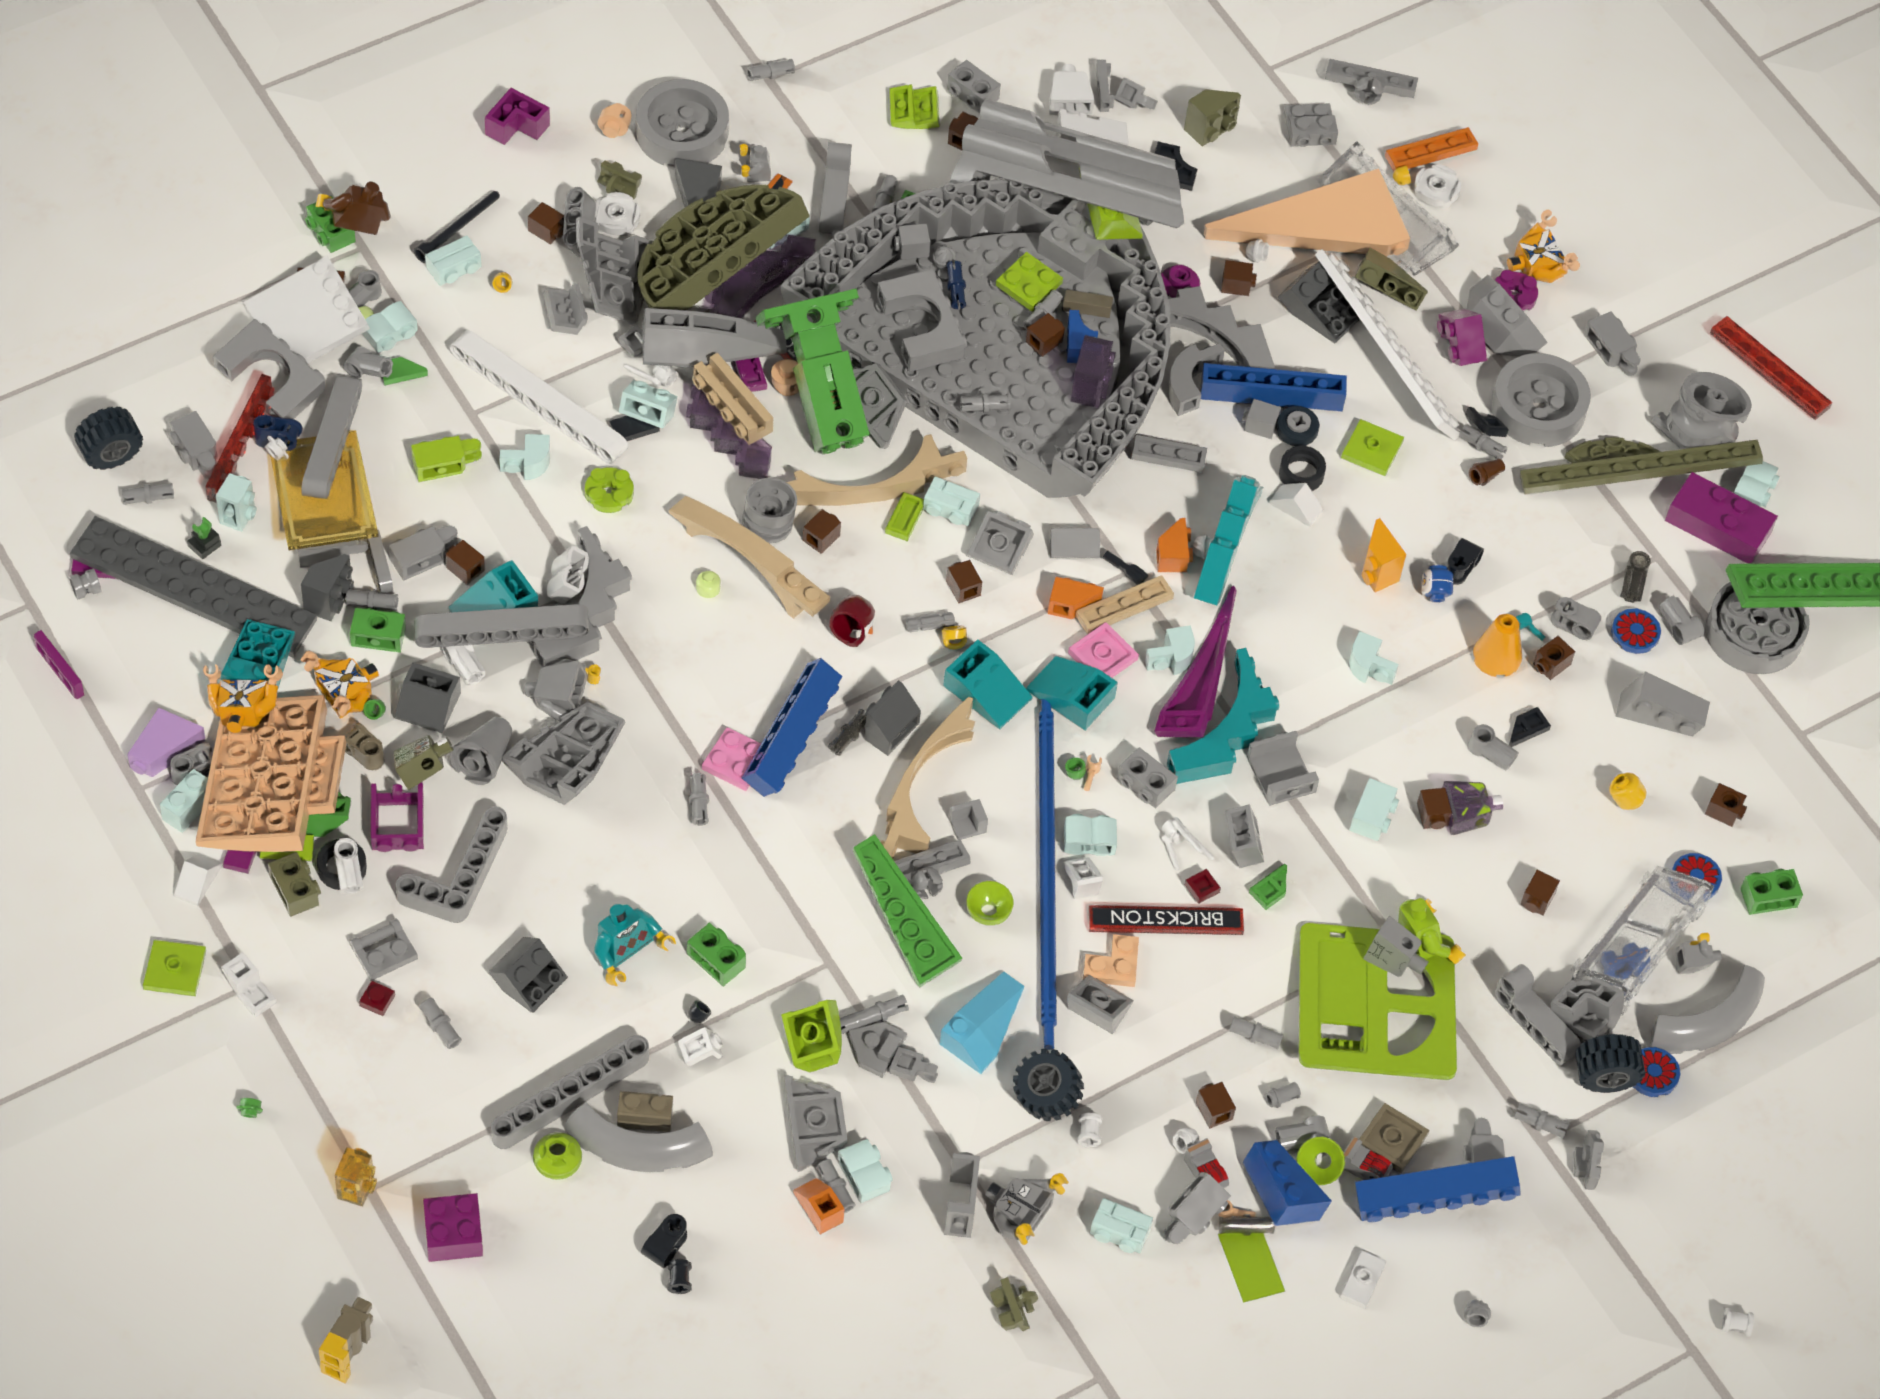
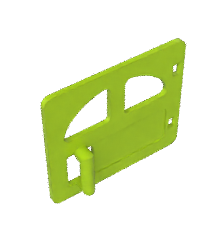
[1299,923,1457,1080]

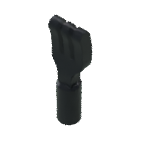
[1103,550,1149,585]

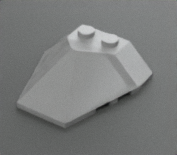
[576,217,653,324]
[502,702,625,805]

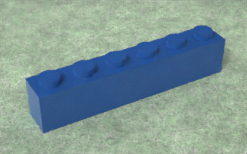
[1200,363,1347,412]
[742,658,843,797]
[1355,1156,1521,1222]

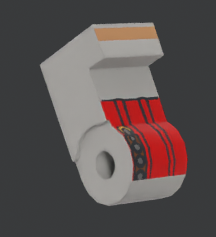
[1344,1136,1393,1180]
[1184,1138,1229,1188]

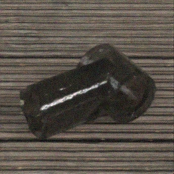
[1620,551,1651,603]

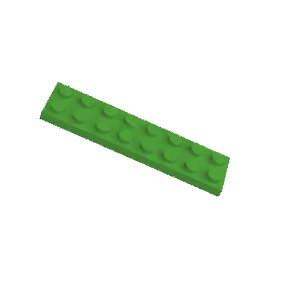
[1725,563,1880,608]

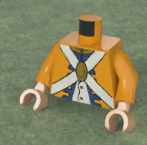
[1507,210,1580,283]
[300,651,379,719]
[203,664,283,733]

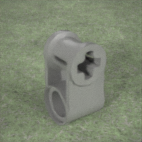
[1551,597,1601,640]
[170,743,213,785]

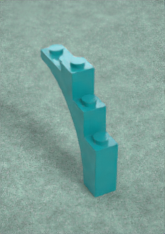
[1194,475,1264,606]
[1167,648,1279,784]

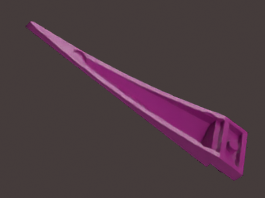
[1154,585,1237,737]

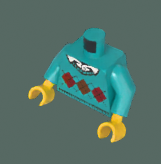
[594,904,676,986]

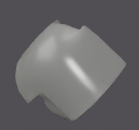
[1551,977,1624,1041]

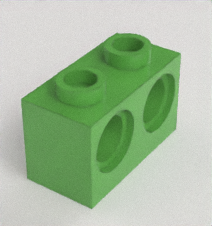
[305,195,356,253]
[1740,869,1803,915]
[687,922,746,987]

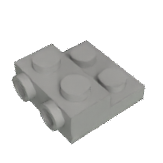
[1284,103,1338,147]
[967,511,1034,575]

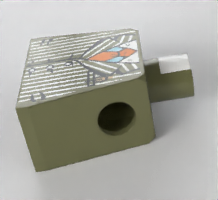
[393,735,454,790]

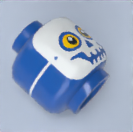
[1422,565,1453,602]

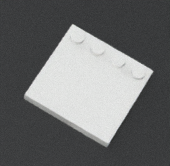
[244,255,370,375]

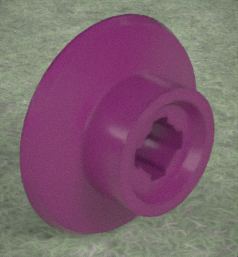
[1161,265,1201,298]

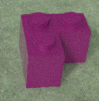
[485,87,550,145]
[1437,309,1487,366]

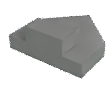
[848,1022,907,1078]
[1574,1130,1604,1190]

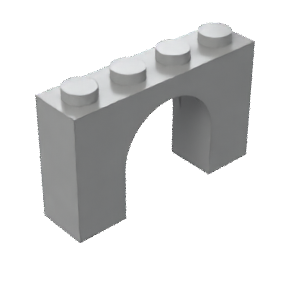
[877,269,967,372]
[213,319,325,419]

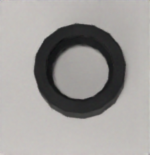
[1279,445,1326,491]
[317,839,367,890]

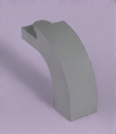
[1168,343,1225,416]

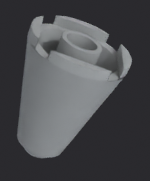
[449,717,512,785]

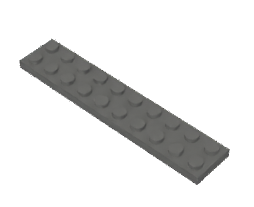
[70,516,317,658]

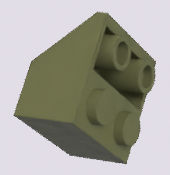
[1184,89,1241,147]

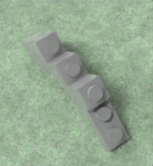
[1168,286,1275,369]
[534,526,632,668]

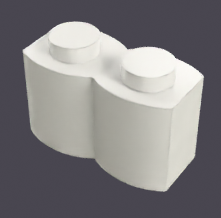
[547,545,589,605]

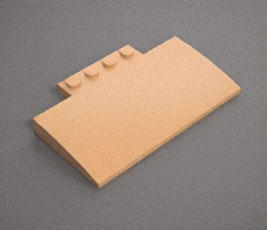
[195,695,346,852]

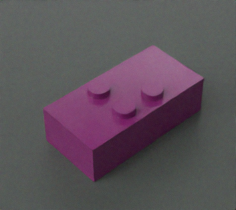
[1665,472,1778,564]

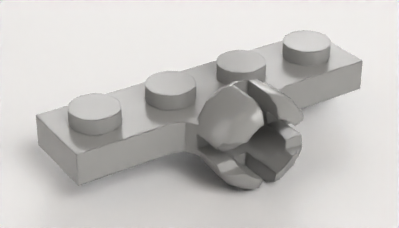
[1325,59,1418,105]
[894,839,971,899]

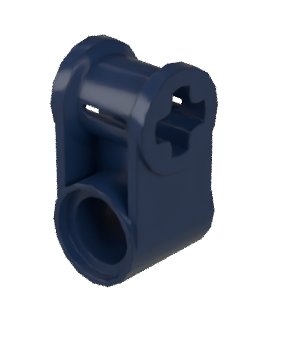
[253,415,303,451]

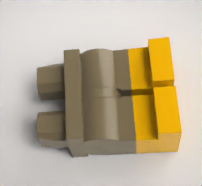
[319,1297,373,1384]

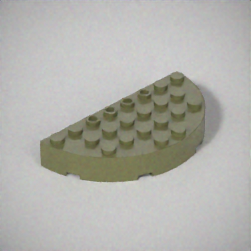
[638,185,810,311]

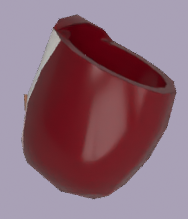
[829,595,875,647]

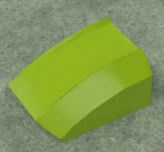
[781,1000,842,1072]

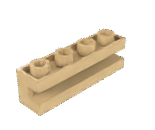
[692,353,773,445]

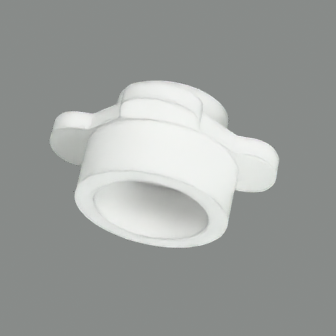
[265,436,289,460]

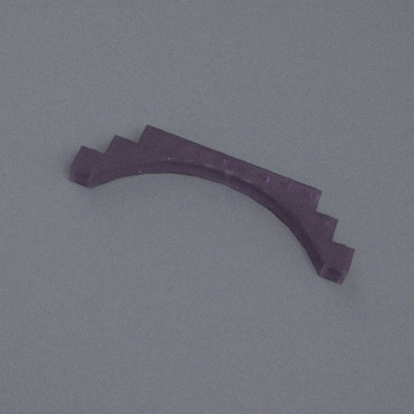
[686,235,816,479]

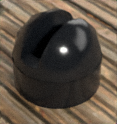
[688,1000,711,1023]

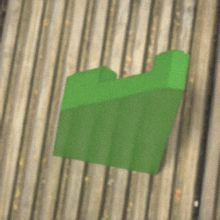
[382,357,428,386]
[1249,863,1287,910]

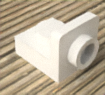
[678,1027,723,1066]

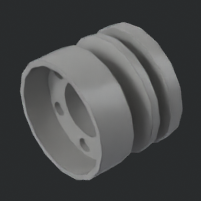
[742,478,798,544]

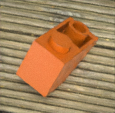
[1156,518,1193,572]
[1048,577,1104,619]
[793,1178,845,1234]

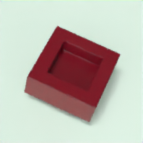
[1184,869,1221,904]
[359,980,395,1016]

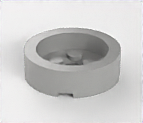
[636,79,729,165]
[1492,353,1591,447]
[1706,582,1810,674]

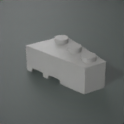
[1616,671,1710,737]

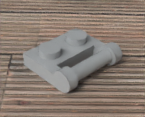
[349,918,418,981]

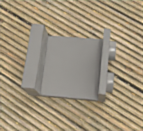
[1247,731,1319,806]
[944,1152,980,1238]

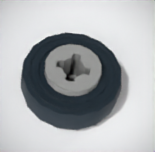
[1276,406,1320,446]

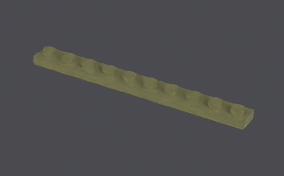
[1520,439,1763,495]

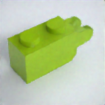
[411,436,482,482]

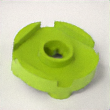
[585,467,634,513]

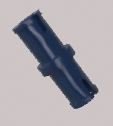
[947,261,966,309]

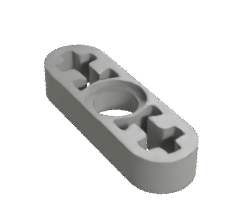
[366,530,393,593]

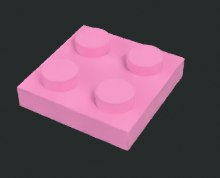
[1068,622,1139,678]
[702,727,761,791]

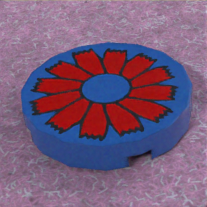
[1611,608,1661,654]
[1670,853,1722,901]
[1633,1047,1681,1097]

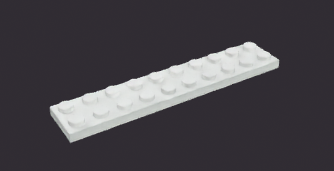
[1315,249,1460,440]

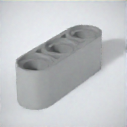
[563,187,596,257]

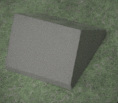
[1067,975,1134,1034]

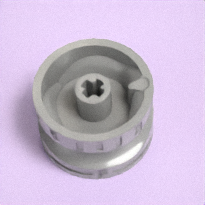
[1666,372,1752,448]

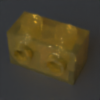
[334,1147,377,1207]

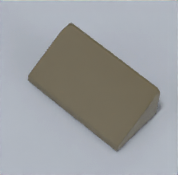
[1063,289,1113,318]

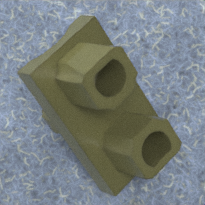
[597,160,642,199]
[990,1277,1038,1331]

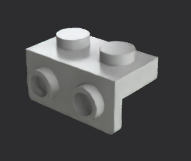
[543,283,588,335]

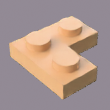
[1083,934,1139,987]

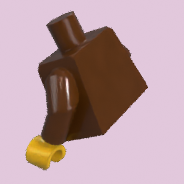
[316,181,391,235]

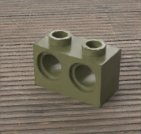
[268,852,321,917]

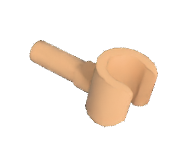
[1084,755,1102,791]
[1218,1200,1256,1220]

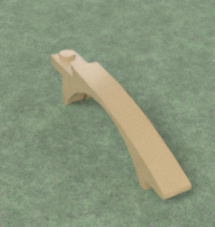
[786,434,967,506]
[669,496,830,619]
[881,697,975,859]

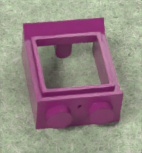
[371,782,424,852]

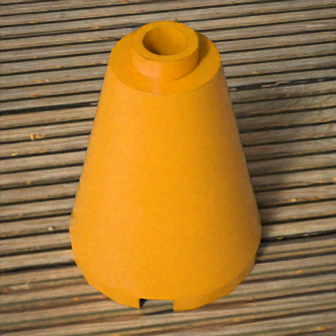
[1473,614,1522,677]

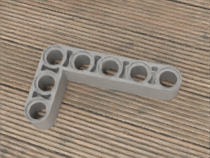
[396,806,508,923]

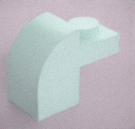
[500,434,550,480]
[1145,625,1195,675]
[1349,631,1399,685]

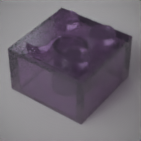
[1071,335,1116,408]

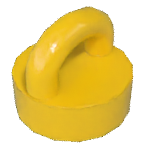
[942,625,967,650]

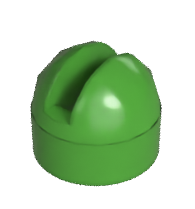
[363,698,386,720]
[1065,758,1086,780]

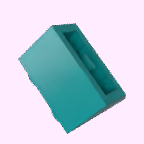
[448,560,538,613]
[221,619,295,688]
[943,639,1033,729]
[1026,656,1118,731]

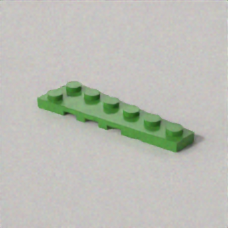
[853,834,962,988]

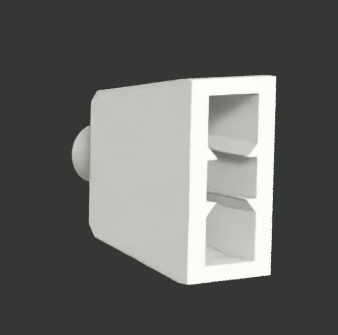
[1049,64,1094,115]

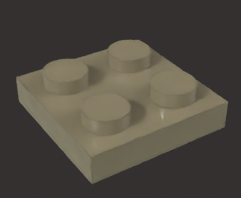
[1359,1103,1430,1174]

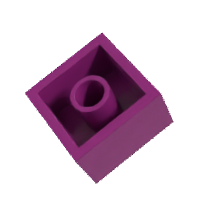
[423,1193,483,1262]

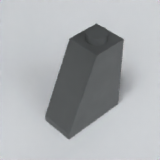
[675,158,722,208]

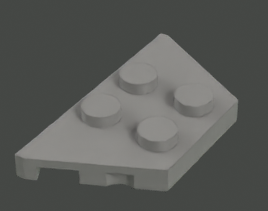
[853,363,907,449]
[784,1075,848,1172]

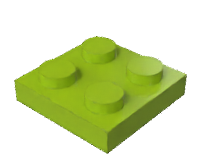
[996,252,1063,312]

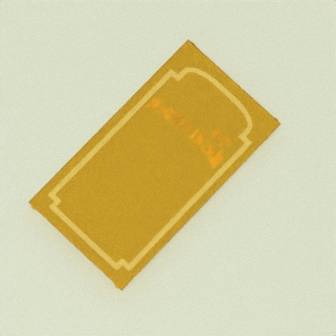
[270,431,379,551]

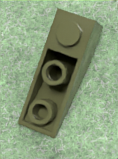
[1355,248,1428,311]

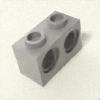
[947,59,1001,113]
[1117,747,1178,809]
[1225,804,1264,868]

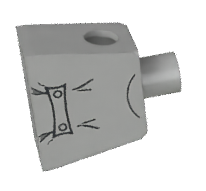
[1363,916,1429,977]

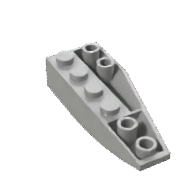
[642,308,787,367]

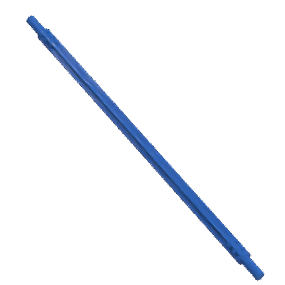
[1039,699,1057,1050]

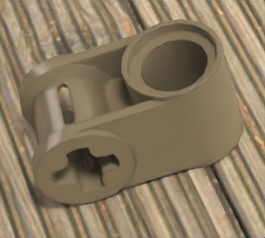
[345,723,385,770]

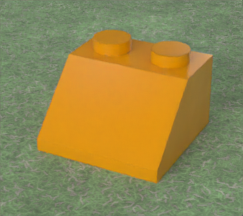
[1362,518,1406,592]

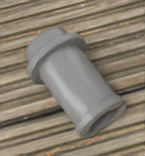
[1265,1082,1301,1108]

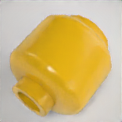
[1609,772,1647,810]

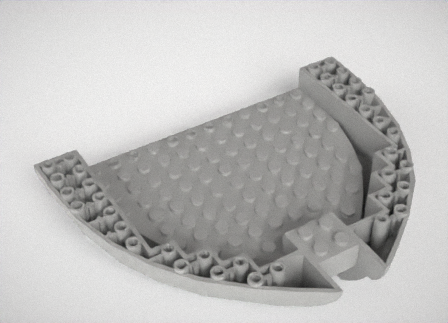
[781,180,1170,498]

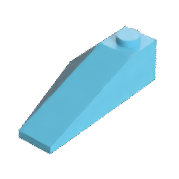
[939,972,1024,1074]

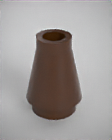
[1469,458,1505,486]

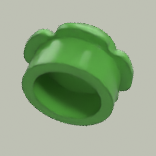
[236,1098,263,1118]

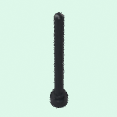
[414,191,500,263]

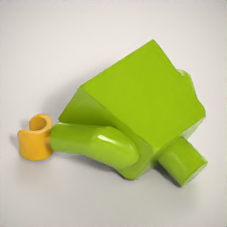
[1398,898,1466,964]

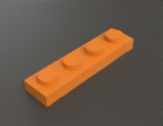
[1385,127,1478,171]

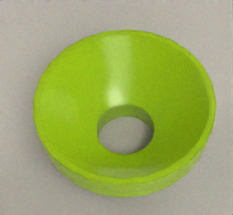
[966,881,1014,925]
[533,1132,582,1180]
[1297,1137,1345,1185]

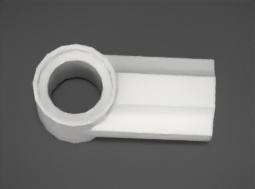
[442,645,486,685]
[334,838,363,894]

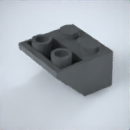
[301,554,354,621]
[395,662,461,733]
[864,680,921,756]
[488,937,568,1013]

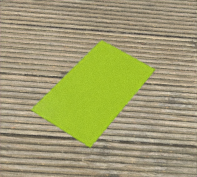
[1218,1223,1285,1303]

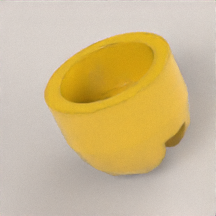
[1393,166,1411,185]
[493,272,513,293]

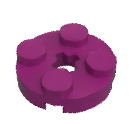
[1495,270,1538,311]

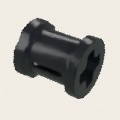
[667,1259,692,1294]

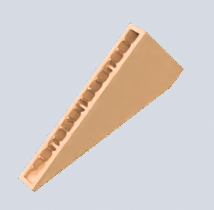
[1204,168,1410,256]

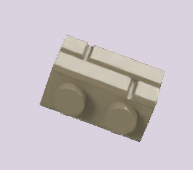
[617,1091,673,1132]

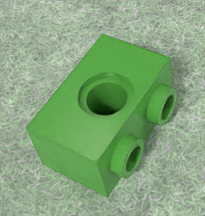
[350,608,406,653]

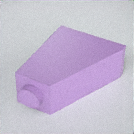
[128,708,206,777]

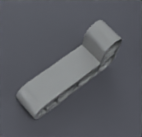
[819,142,852,233]
[1495,964,1582,1065]

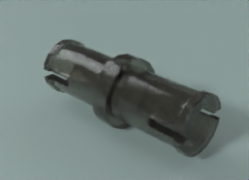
[828,709,866,756]
[1219,1214,1275,1236]

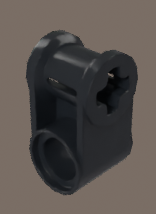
[1447,538,1484,585]
[641,1214,687,1268]

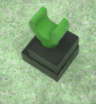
[187,517,222,560]

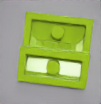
[889,84,940,129]

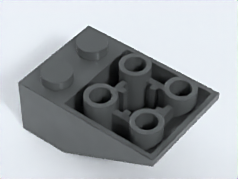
[1278,261,1360,344]

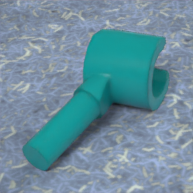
[1516,613,1546,641]

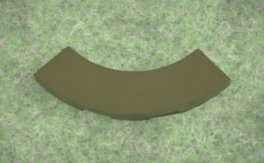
[1565,437,1661,463]

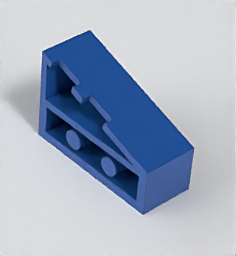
[1243,1140,1332,1226]

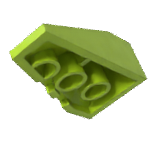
[1078,165,1143,240]

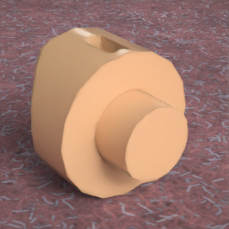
[598,103,631,138]
[771,359,799,396]

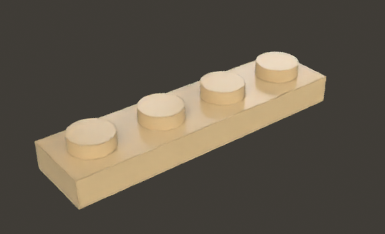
[1075,575,1174,635]

